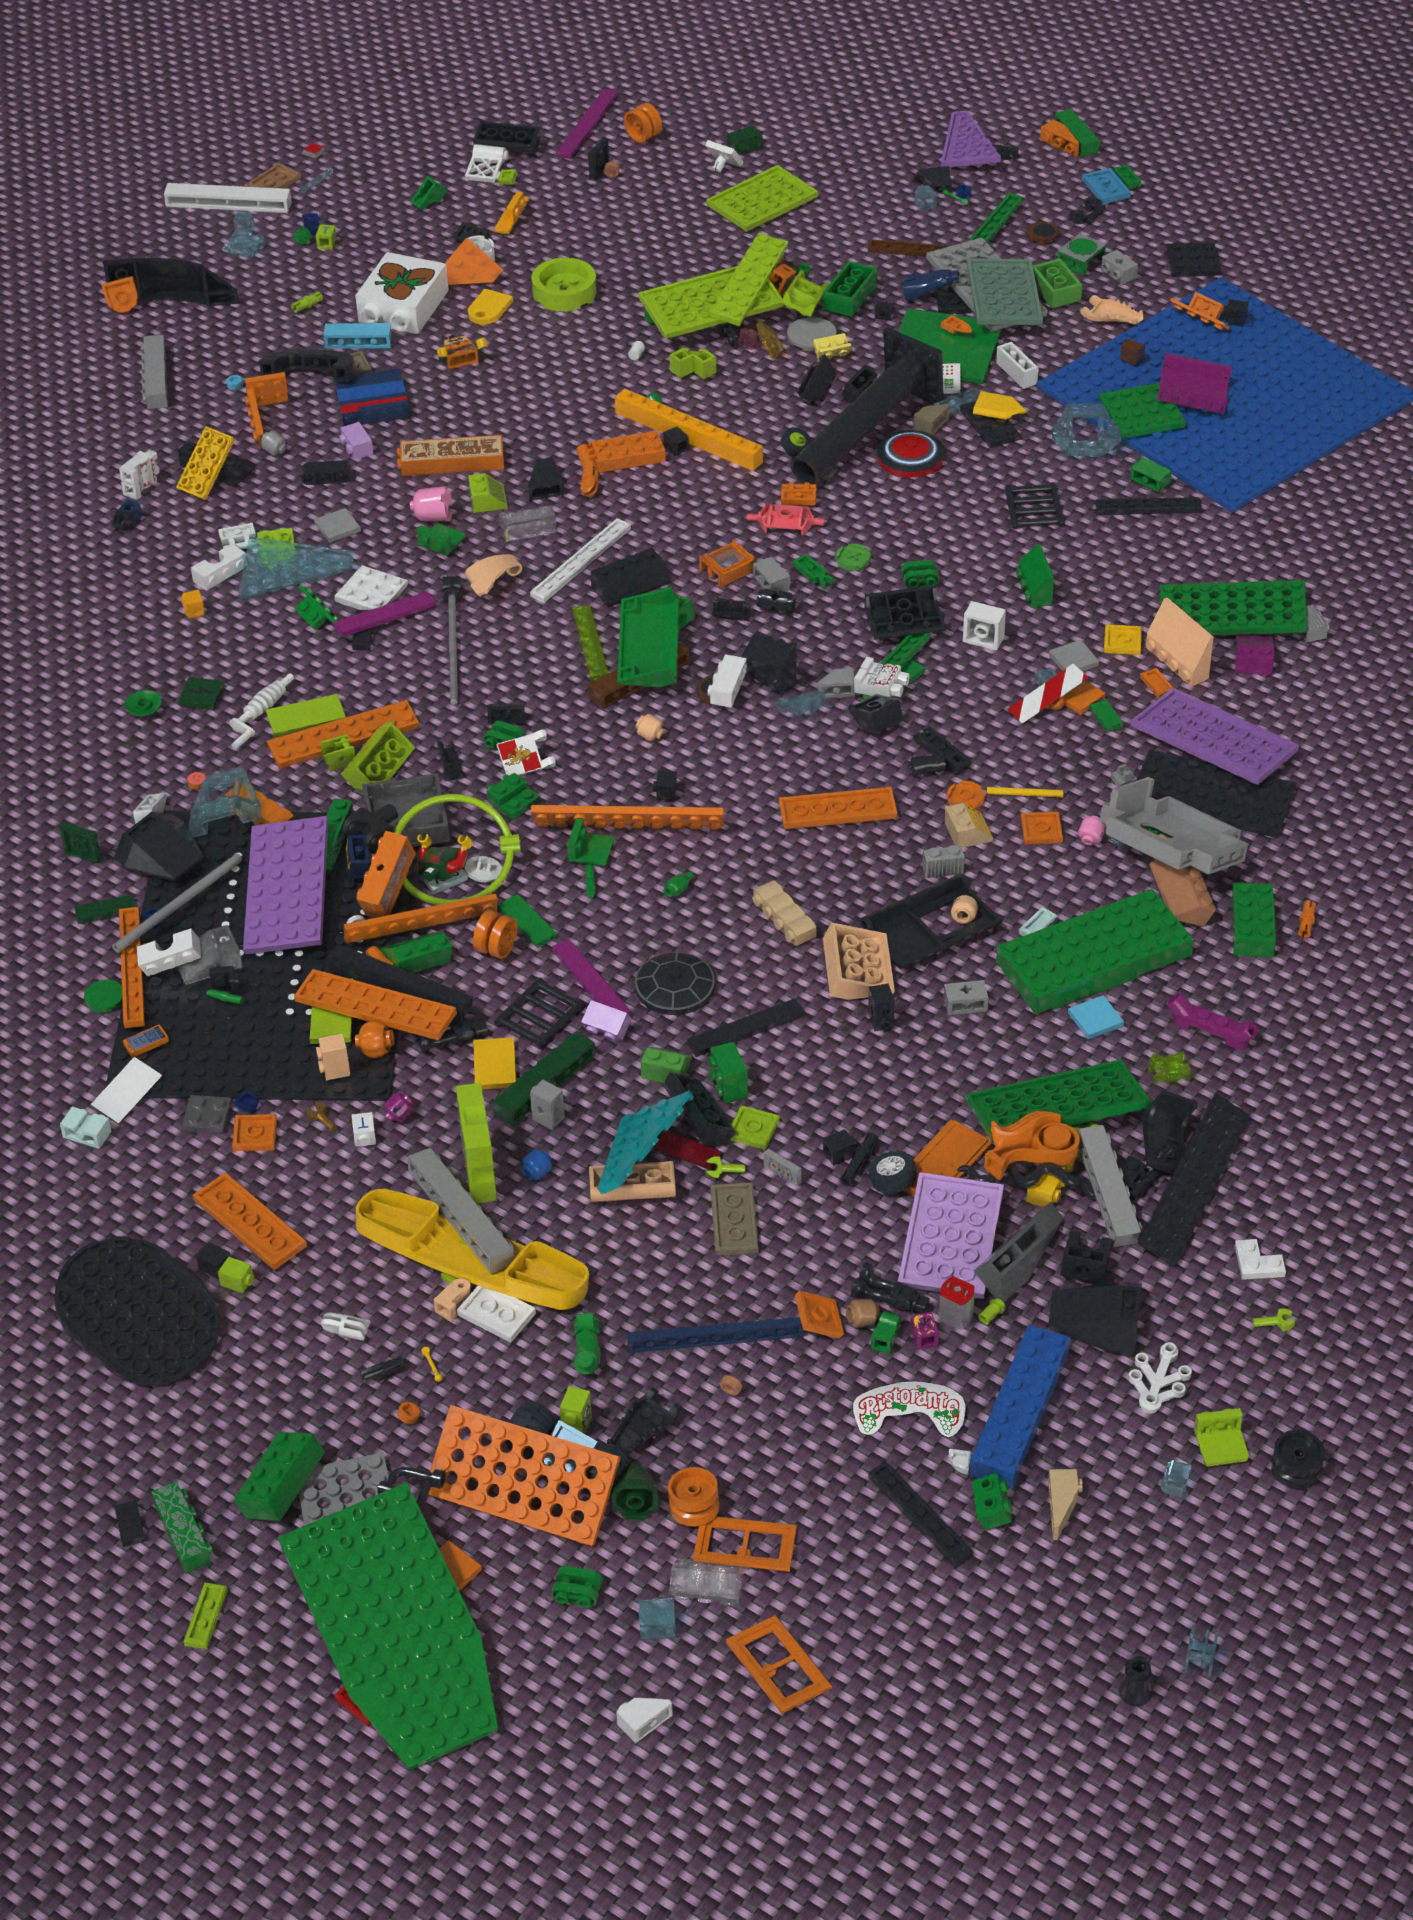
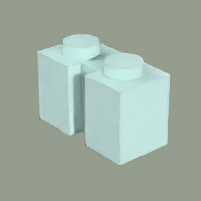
[60,1107,111,1149]

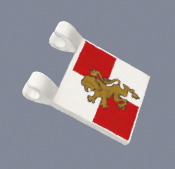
[497,729,555,776]

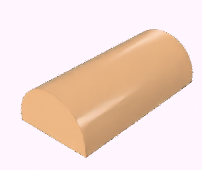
[589,1161,676,1202]

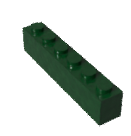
[493,1031,596,1126]

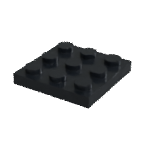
[1166,242,1220,277]

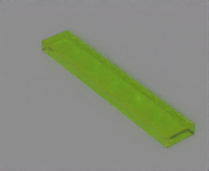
[572,605,608,682]

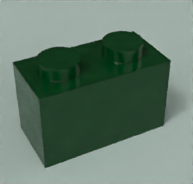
[727,125,763,155]

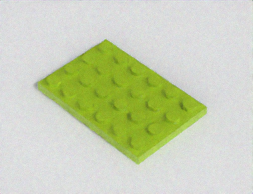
[706,165,818,232]

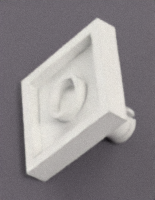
[705,140,743,173]

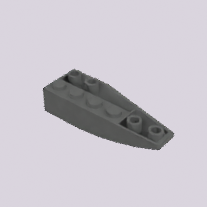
[973,1202,1064,1302]

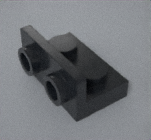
[453,222,493,243]

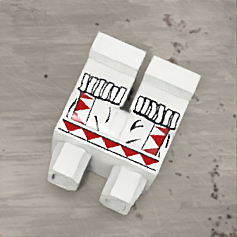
[119,450,159,500]
[854,657,909,697]

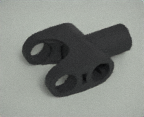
[342,804,398,849]

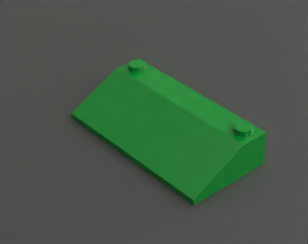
[617,587,679,687]

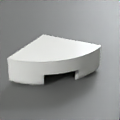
[949,1449,971,1475]

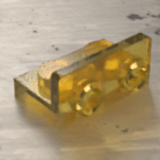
[756,321,784,359]

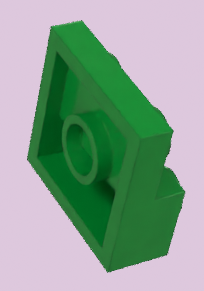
[486,772,541,820]

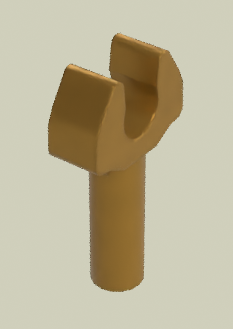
[306,1101,337,1132]

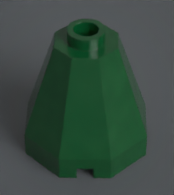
[612,1463,658,1520]

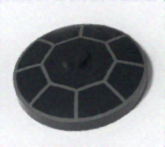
[635,952,715,1015]

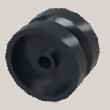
[1271,1430,1325,1489]

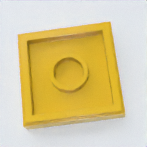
[1104,624,1142,655]

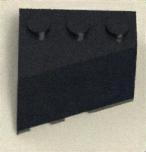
[741,633,797,695]

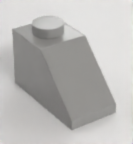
[818,668,855,698]

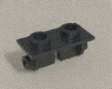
[712,597,750,620]

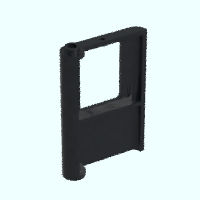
[860,873,1002,969]

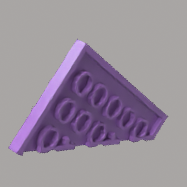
[941,110,1001,168]

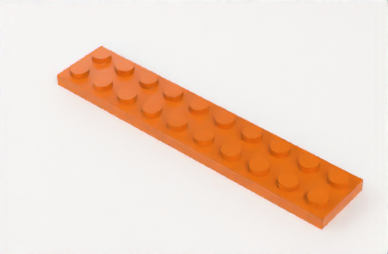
[531,805,725,830]

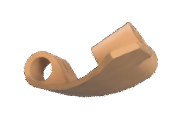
[465,554,522,597]

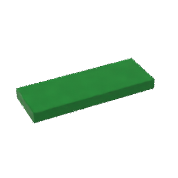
[498,894,557,948]

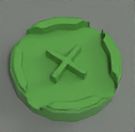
[836,544,871,571]

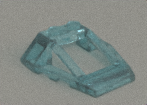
[1052,403,1121,457]
[189,766,261,837]

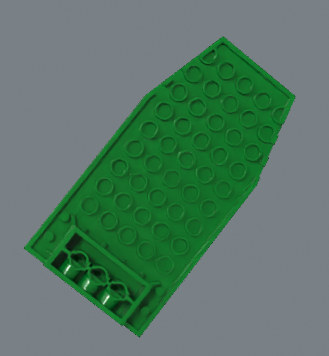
[278,1482,498,1771]

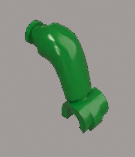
[574,1313,601,1375]

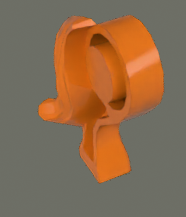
[984,1111,1080,1180]

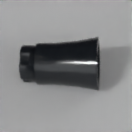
[1119,1656,1152,1706]

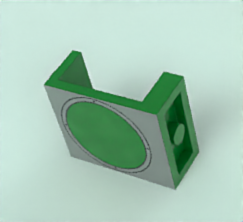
[1057,233,1106,275]

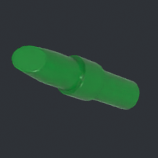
[206,989,243,1005]

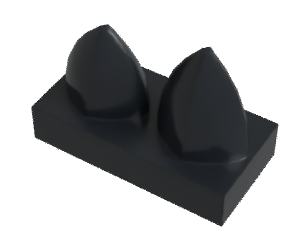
[487,704,525,724]

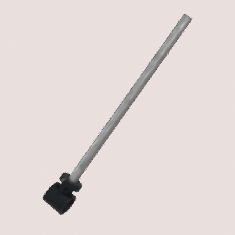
[442,576,461,705]

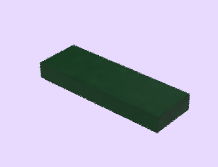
[74,895,135,924]

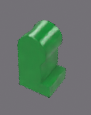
[871,1311,901,1354]

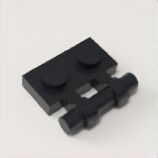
[1118,1155,1159,1200]

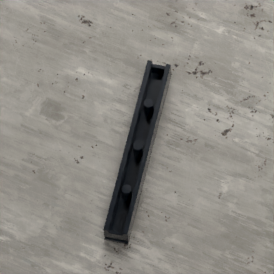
[328,945,474,1023]

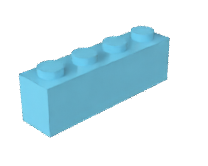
[324,323,392,349]

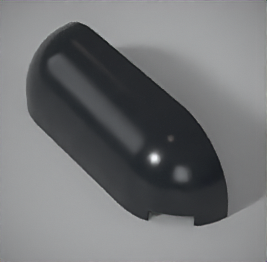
[797,354,833,402]

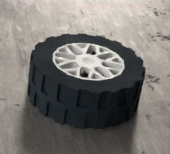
[868,1151,917,1194]

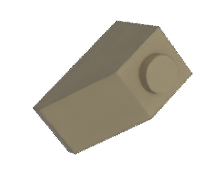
[913,404,949,435]

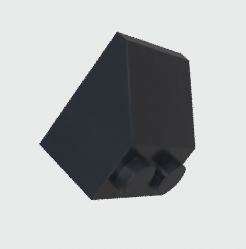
[848,694,904,735]

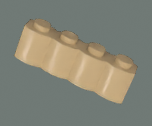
[752,880,816,946]

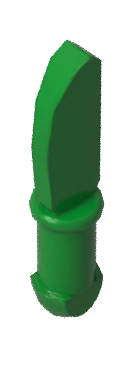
[585,864,596,899]

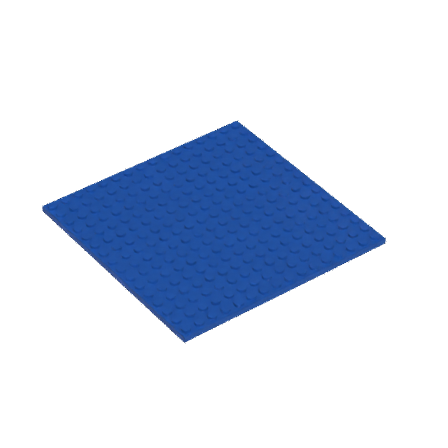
[1036,277,1413,513]

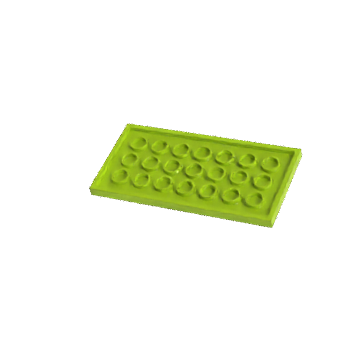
[638,266,784,339]

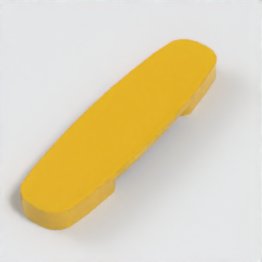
[356,1189,589,1310]

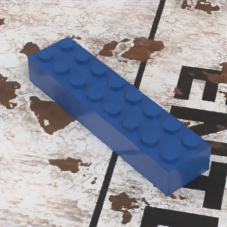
[969,1324,1070,1490]

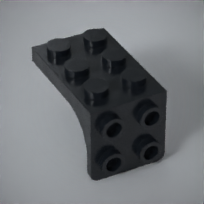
[1142,1091,1198,1174]

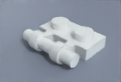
[218,523,259,550]

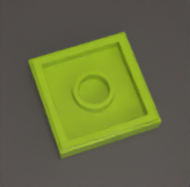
[730,1105,780,1150]

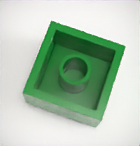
[708,1042,748,1104]

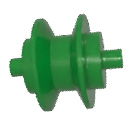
[294,227,311,245]

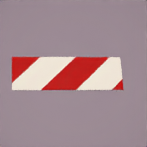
[1007,664,1089,724]

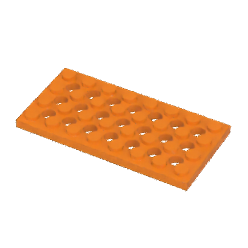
[428,1405,621,1546]

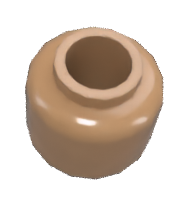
[846,1299,880,1328]

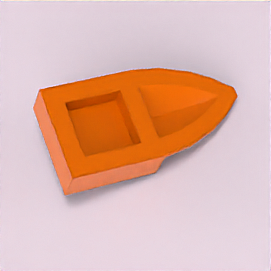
[941,315,972,334]

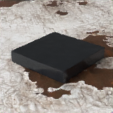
[588,138,609,181]
[935,290,971,314]

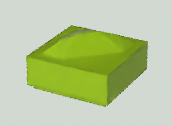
[498,169,517,185]

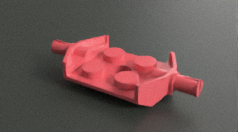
[747,504,824,535]

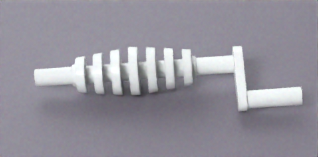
[230,673,294,749]

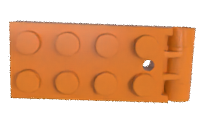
[576,431,666,473]

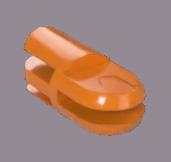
[581,464,600,497]

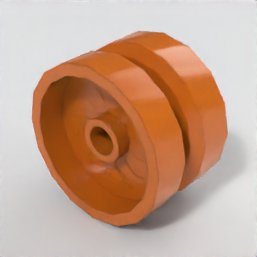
[624,103,662,143]
[473,910,518,959]
[668,1467,720,1526]

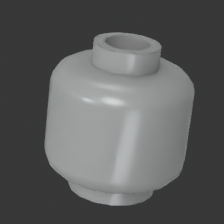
[261,431,287,456]

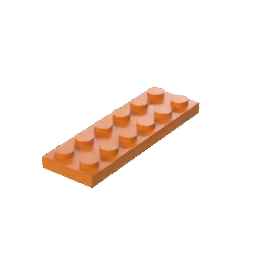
[779,787,897,829]
[192,1172,307,1270]

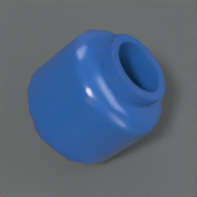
[521,1149,552,1181]

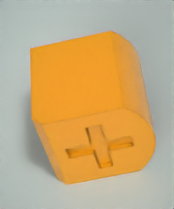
[181,590,205,618]

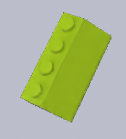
[341,721,415,791]

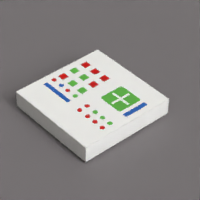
[943,363,960,394]

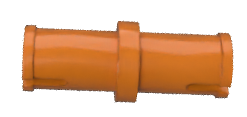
[1298,900,1316,938]

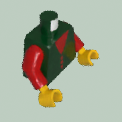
[417,834,473,882]

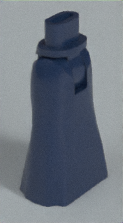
[903,269,960,302]

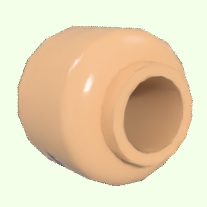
[635,714,664,742]
[951,895,978,924]

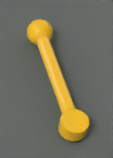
[421,1347,443,1382]

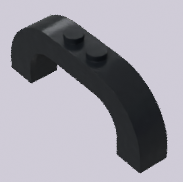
[259,349,356,382]

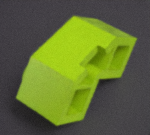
[669,348,717,379]

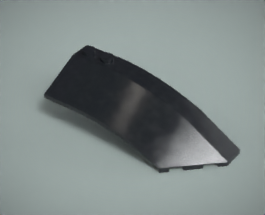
[103,258,239,307]

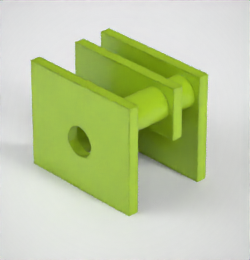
[320,734,355,772]

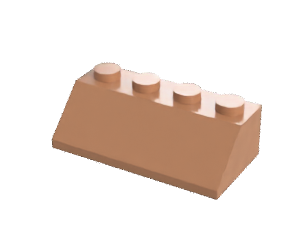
[1149,859,1216,927]

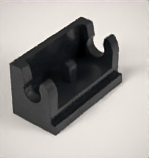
[437,741,464,782]

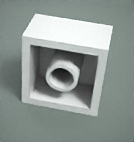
[963,601,1006,650]

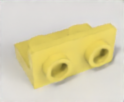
[813,333,852,360]

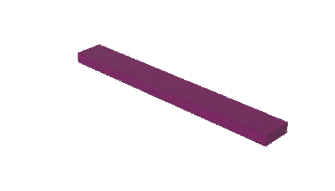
[557,88,618,159]

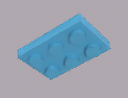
[1082,168,1131,204]

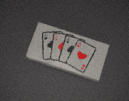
[764,1149,801,1186]

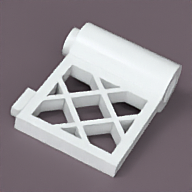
[465,144,509,183]

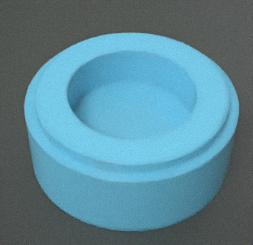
[226,375,244,390]

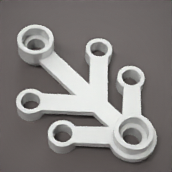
[1128,1342,1192,1413]

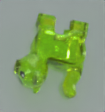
[1148,1051,1191,1082]

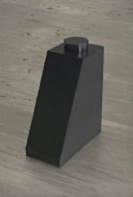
[528,457,563,501]

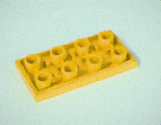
[176,426,235,501]

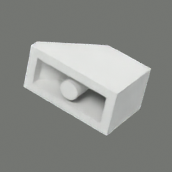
[616,1698,672,1743]

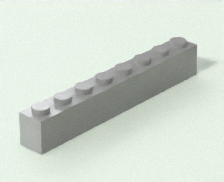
[408,1148,515,1273]

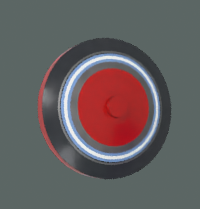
[876,430,945,478]

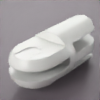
[321,1313,371,1341]

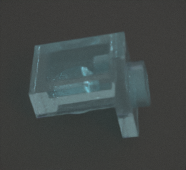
[1032,666,1057,685]

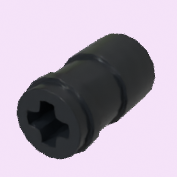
[908,754,946,776]

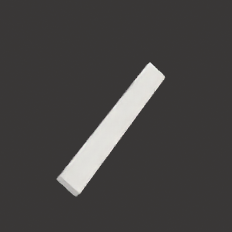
[530,518,631,603]

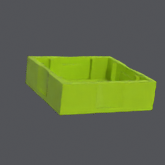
[456,1083,497,1204]

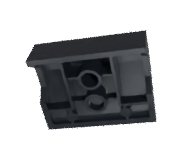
[864,585,946,640]

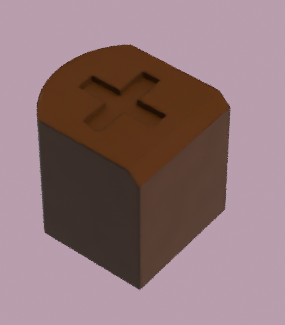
[1120,339,1145,366]

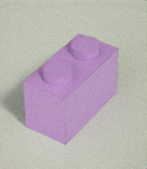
[339,422,373,460]
[582,1000,632,1041]

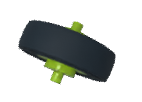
[781,427,811,456]

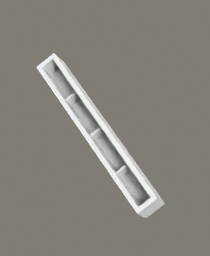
[164,183,292,213]

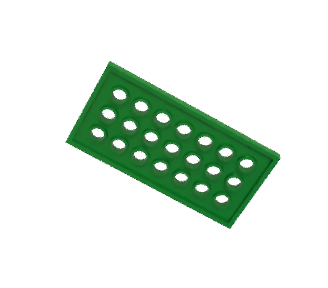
[1160,580,1307,635]
[965,1059,1151,1143]

